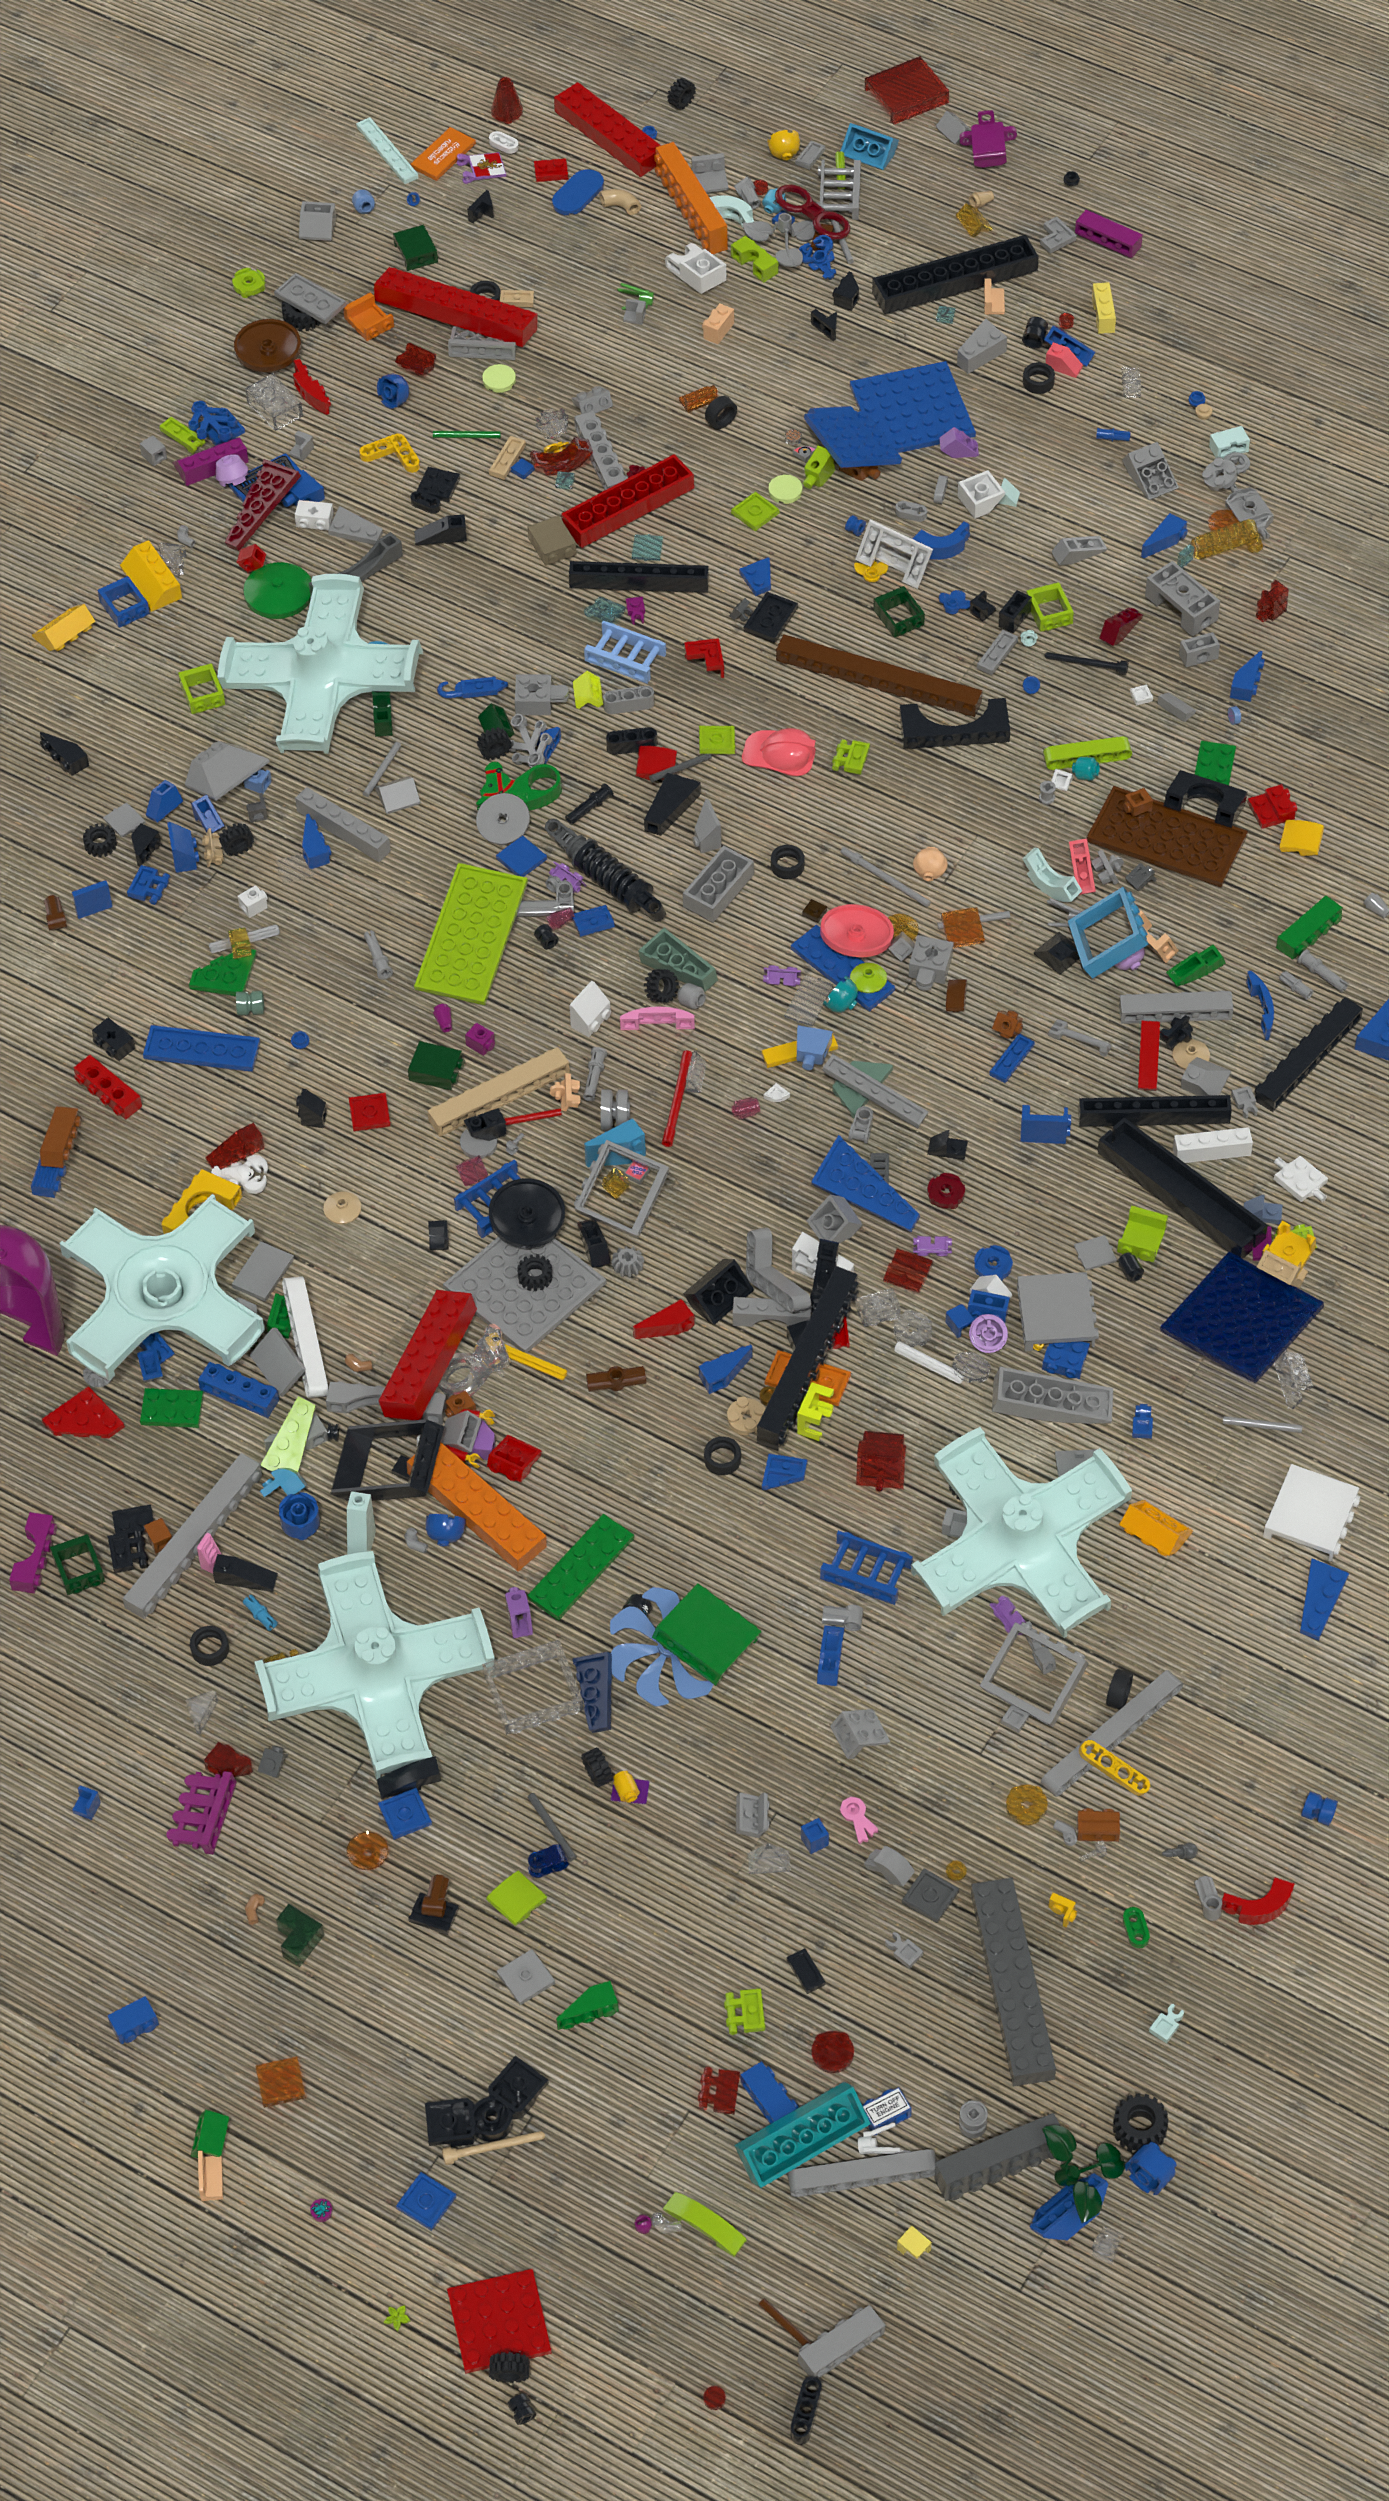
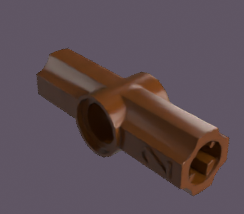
[586,1366,646,1392]

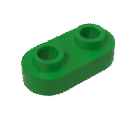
[1123,1907,1150,1948]

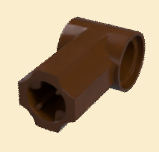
[44,895,67,931]
[421,1874,449,1918]

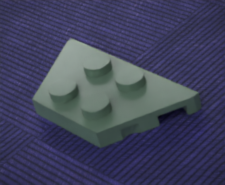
[832,1061,893,1118]

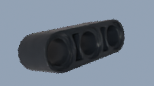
[606,727,658,755]
[790,2376,822,2445]

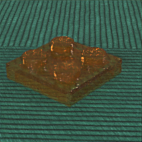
[941,907,985,948]
[255,2057,306,2108]

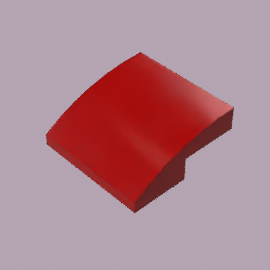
[635,746,677,780]

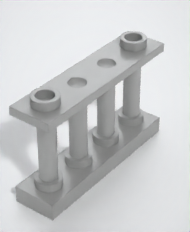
[817,159,861,220]

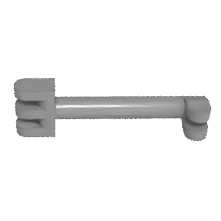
[1048,1019,1111,1057]

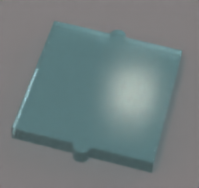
[632,534,663,561]

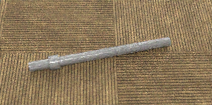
[840,847,931,907]

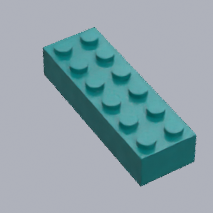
[734,2082,871,2188]

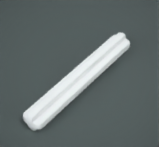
[894,1342,965,1384]

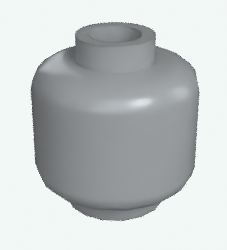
[678,983,706,1009]

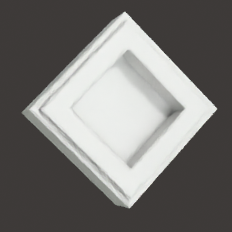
[1130,684,1153,706]

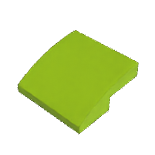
[486,1870,547,1926]

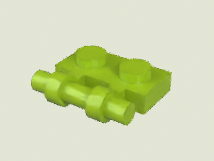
[832,739,870,775]
[724,1988,765,2035]

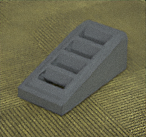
[870,1153,889,1184]

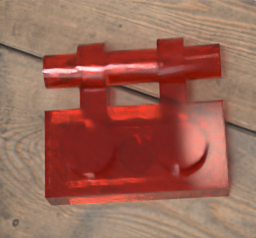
[697,2067,740,2115]

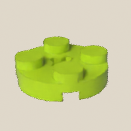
[232,268,266,298]

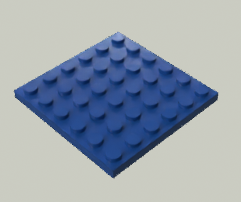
[850,361,976,453]

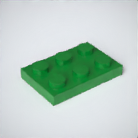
[1195,741,1236,785]
[140,1388,204,1428]

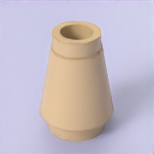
[969,191,994,208]

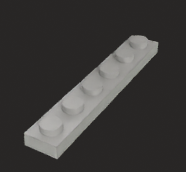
[822,1054,928,1128]

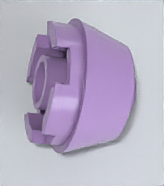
[216,455,249,487]
[969,1314,1008,1353]

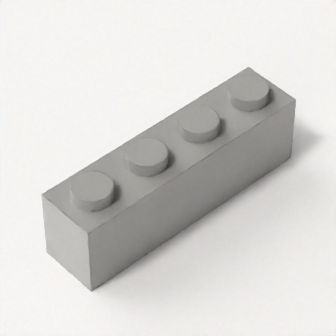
[797,2305,886,2379]

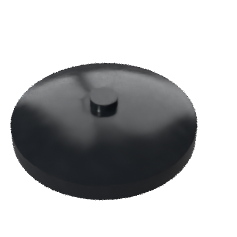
[489,1178,565,1248]

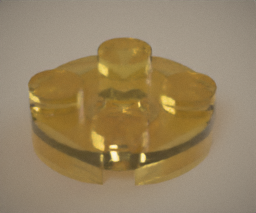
[1006,1785,1048,1825]

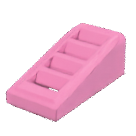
[197,1533,222,1574]

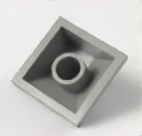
[692,799,721,853]
[1181,1057,1231,1096]

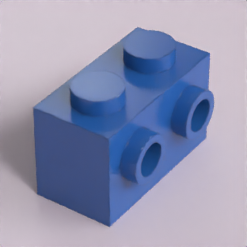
[968,1289,1010,1323]

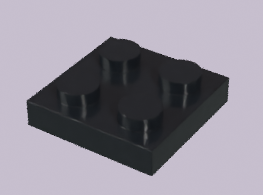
[417,467,460,503]

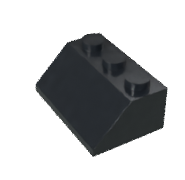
[683,1259,754,1325]

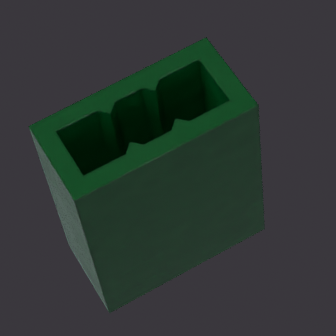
[408,1041,465,1091]

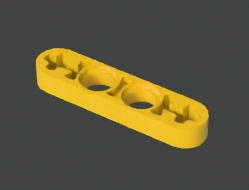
[1079,1740,1150,1796]

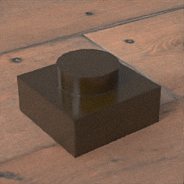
[802,899,827,923]

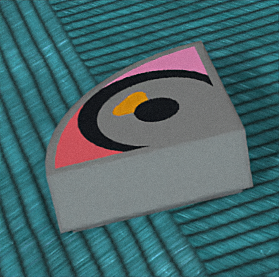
[793,446,816,462]

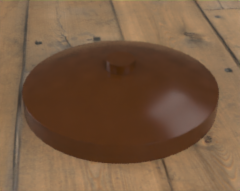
[234,319,301,372]

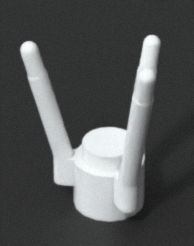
[858,2123,911,2155]

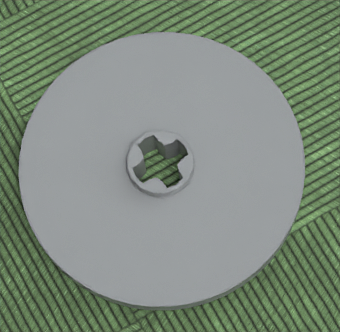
[476,793,530,845]

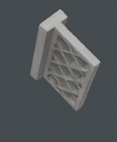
[448,326,517,360]

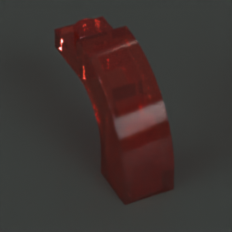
[530,437,593,475]

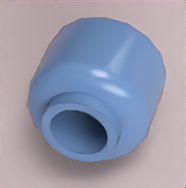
[352,189,375,214]

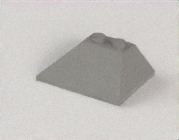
[185,741,270,801]

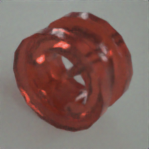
[1059,313,1074,329]

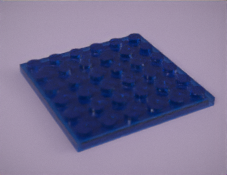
[1160,1252,1324,1384]

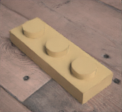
[489,436,526,480]

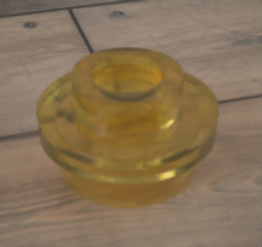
[946,1860,967,1881]

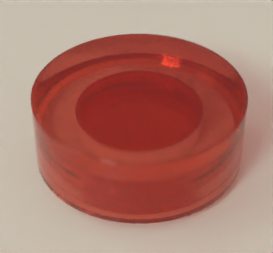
[753,179,768,195]
[703,2386,726,2410]

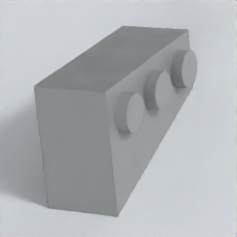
[957,319,1007,374]

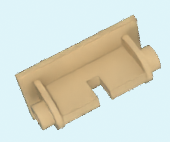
[202,828,224,867]

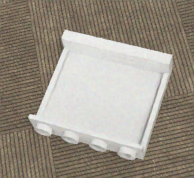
[1263,1464,1361,1561]

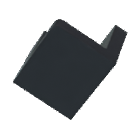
[970,590,996,622]
[428,1220,449,1251]

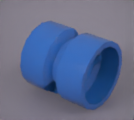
[1301,1791,1338,1826]

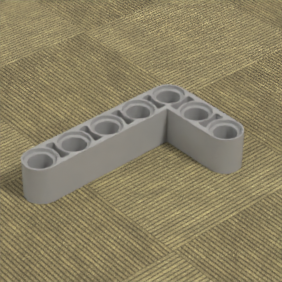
[746,1227,811,1312]

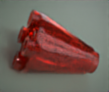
[491,77,523,124]

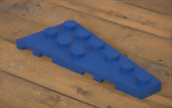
[811,1135,920,1232]

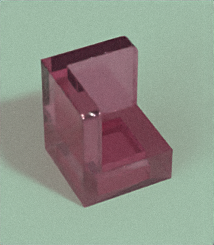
[456,1155,488,1186]

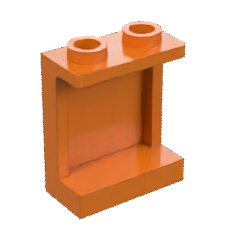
[343,292,394,341]

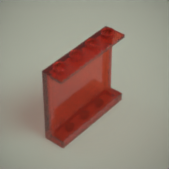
[865,56,949,125]

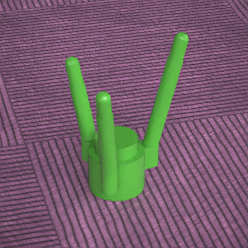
[617,283,654,310]

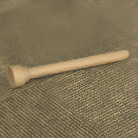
[442,2131,545,2165]

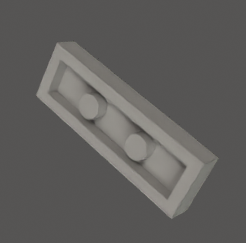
[977,630,1018,675]

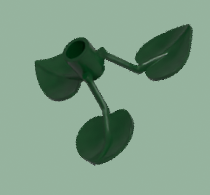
[1042,2125,1125,2223]

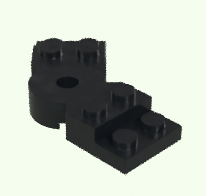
[425,2056,549,2147]

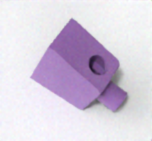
[505,1587,533,1638]

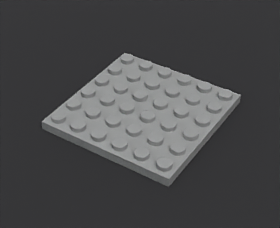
[443,1237,607,1353]

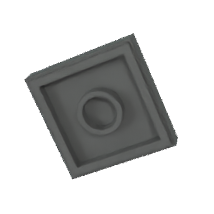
[902,1868,960,1923]

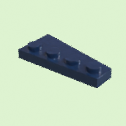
[572,1652,612,1733]

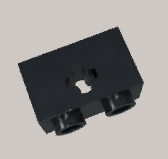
[998,590,1032,633]
[92,1017,135,1061]

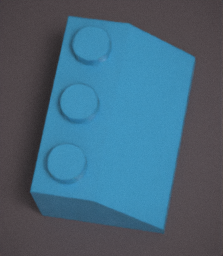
[840,123,899,170]

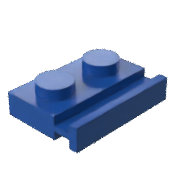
[571,905,615,937]

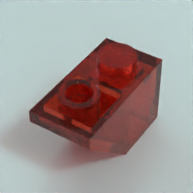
[204,1742,253,1777]

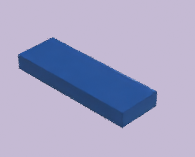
[989,1034,1035,1083]

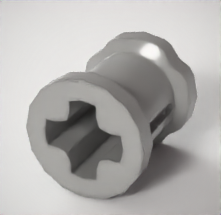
[1039,781,1056,805]

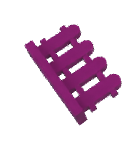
[166,1772,237,1855]

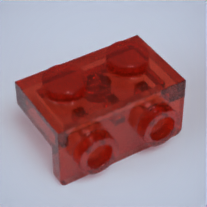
[395,343,436,375]

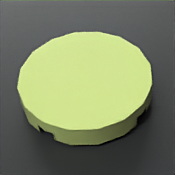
[482,364,516,393]
[769,475,802,504]

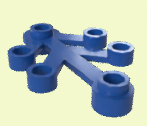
[188,401,237,442]

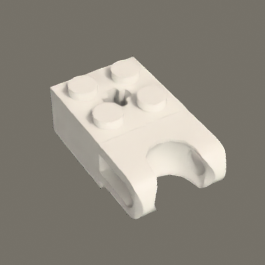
[665,243,726,294]

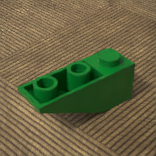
[556,1981,619,2030]

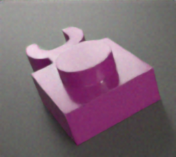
[625,596,645,625]

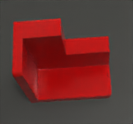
[684,638,724,678]

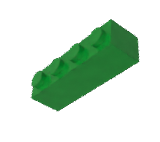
[1276,896,1343,960]

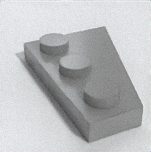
[328,506,383,545]

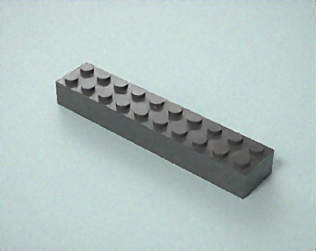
[971,1877,1056,2087]

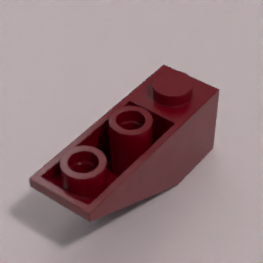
[1099,608,1143,646]

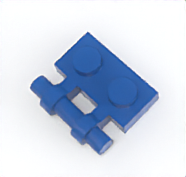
[127,865,170,905]

